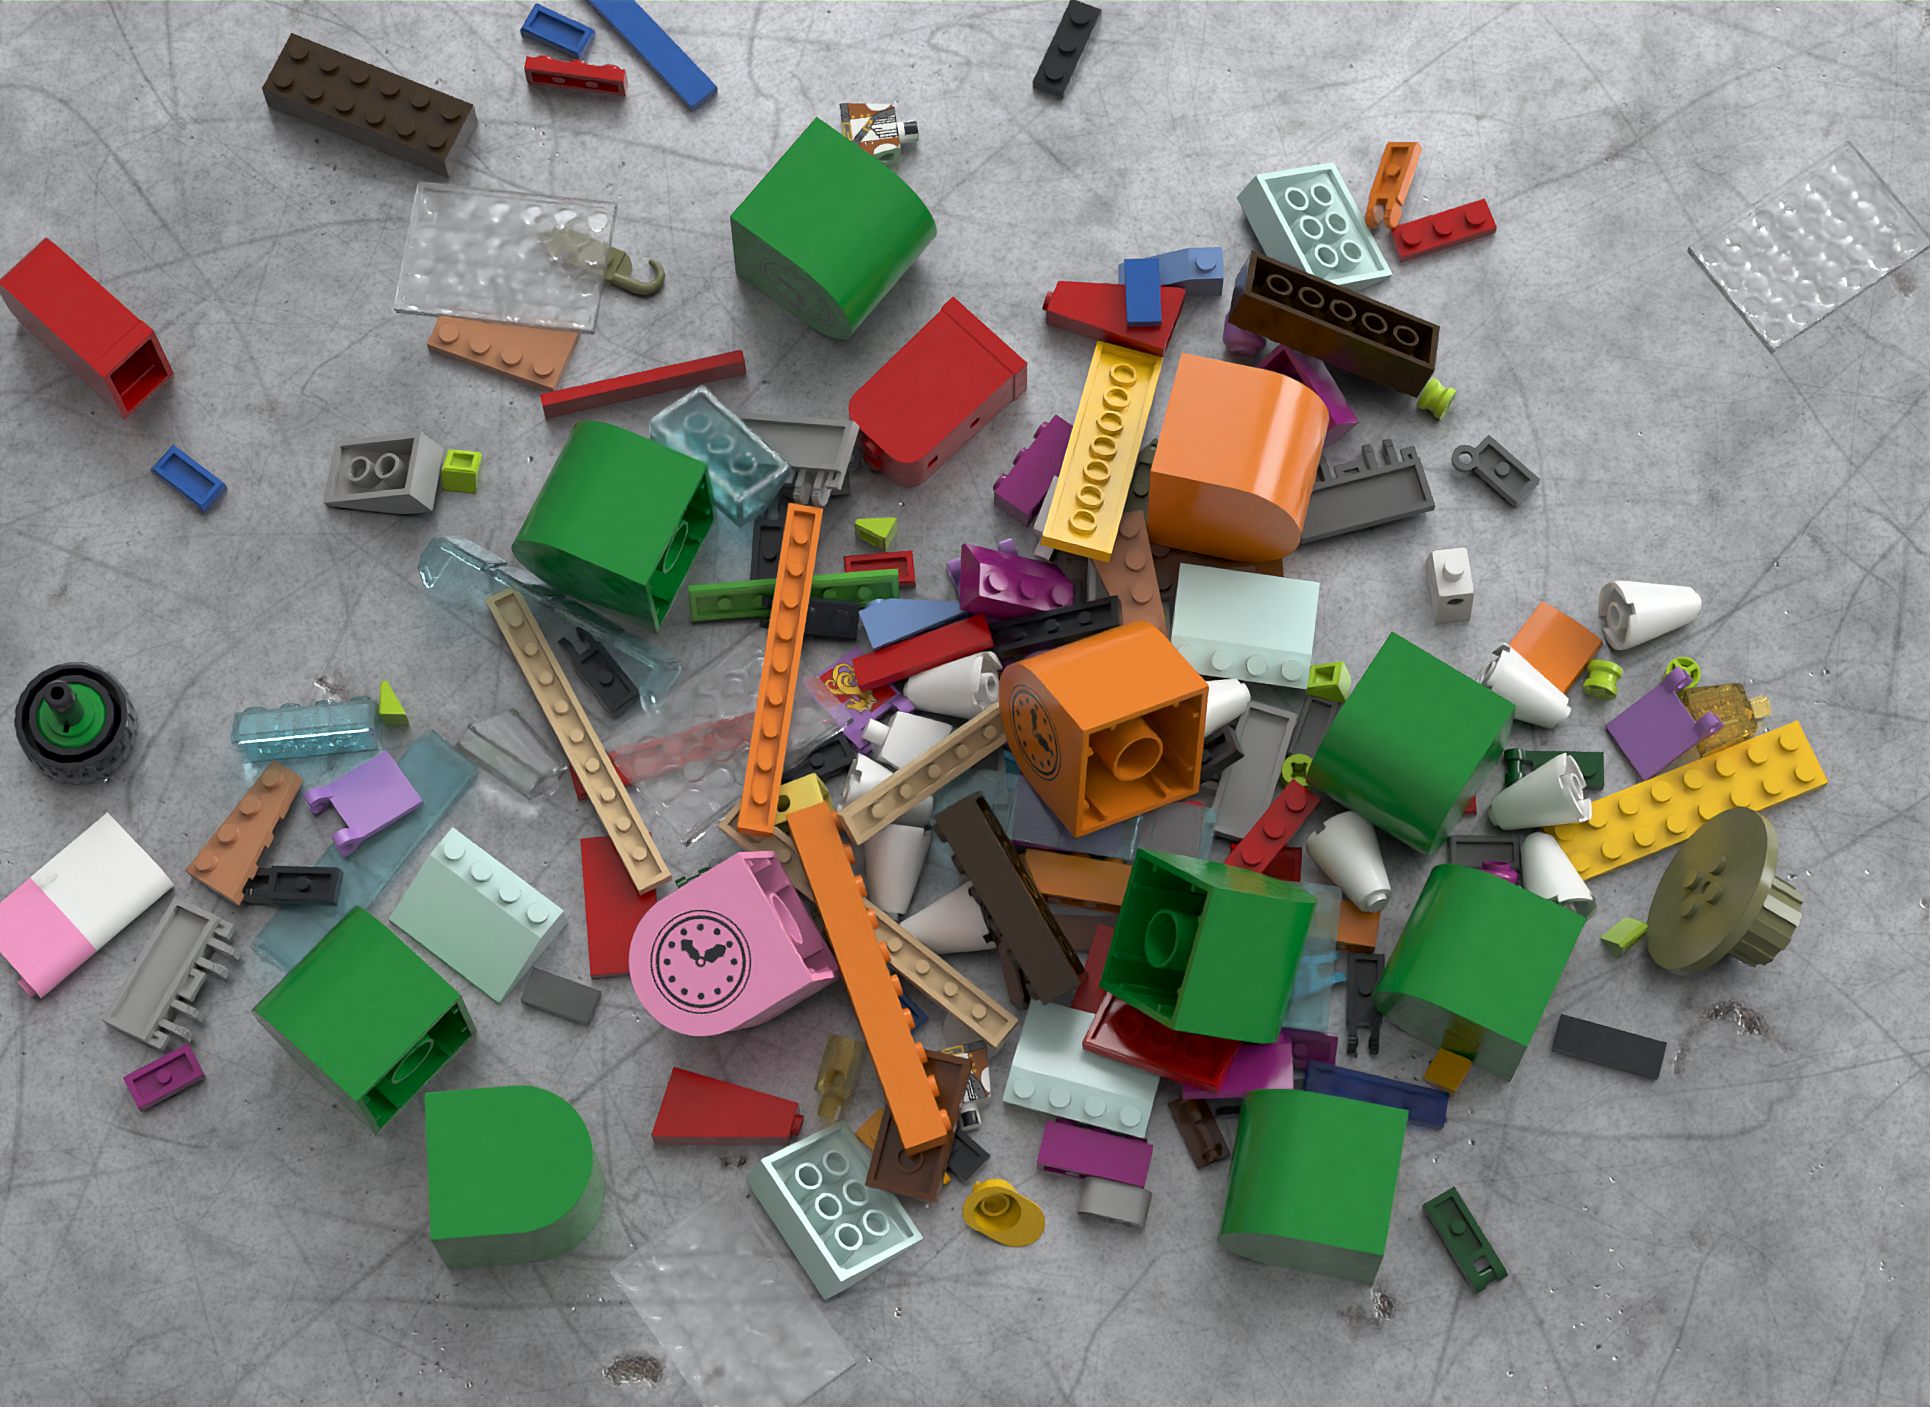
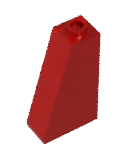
[1042,281,1186,358]
[651,1067,804,1145]

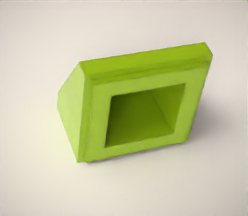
[442,449,482,493]
[855,517,898,551]
[1305,661,1351,703]
[379,681,410,725]
[1601,917,1648,958]

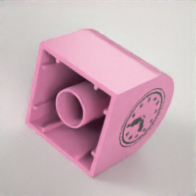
[629,851,842,1036]

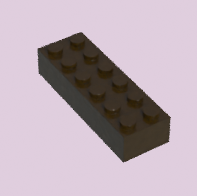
[262,33,478,178]
[1228,250,1440,398]
[933,790,1089,1006]

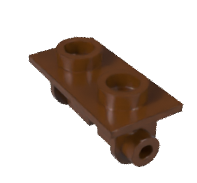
[1167,1092,1231,1169]

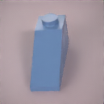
[1118,247,1224,296]
[858,598,973,651]

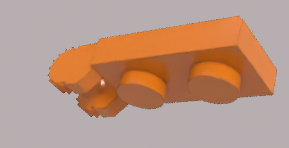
[1364,142,1423,229]

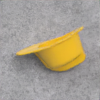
[962,1178,1045,1247]

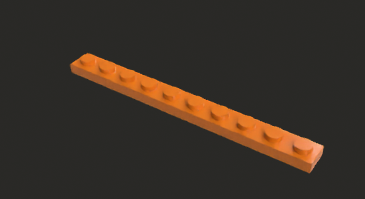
[736,503,823,838]

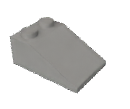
[323,431,444,514]

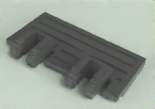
[1300,439,1435,544]

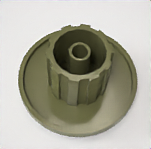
[1646,807,1803,976]

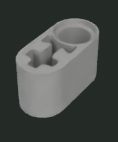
[1077,1176,1153,1230]

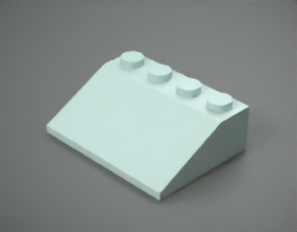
[1236,162,1393,292]
[1169,563,1320,689]
[389,827,568,1005]
[1002,998,1161,1139]
[745,1119,924,1300]

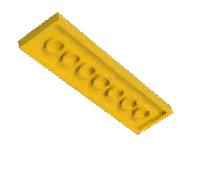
[1040,340,1164,563]
[1539,720,1829,883]

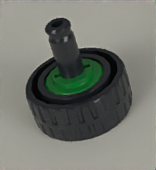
[14,662,138,784]

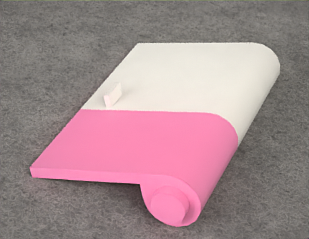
[0,812,174,999]

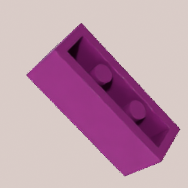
[993,414,1073,528]
[1036,1118,1154,1188]

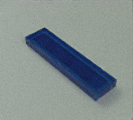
[1302,1060,1450,1130]

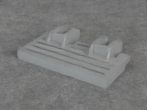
[721,412,860,506]
[1179,700,1298,842]
[101,897,242,1051]

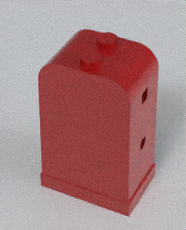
[0,238,174,420]
[848,296,1028,488]

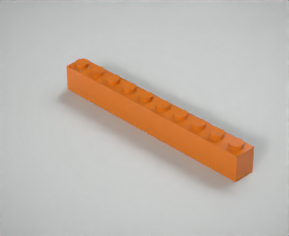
[786,801,952,1157]
[1025,847,1381,953]

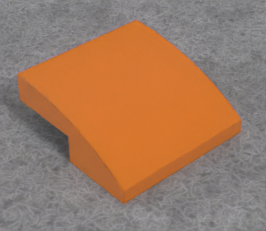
[1508,601,1604,695]

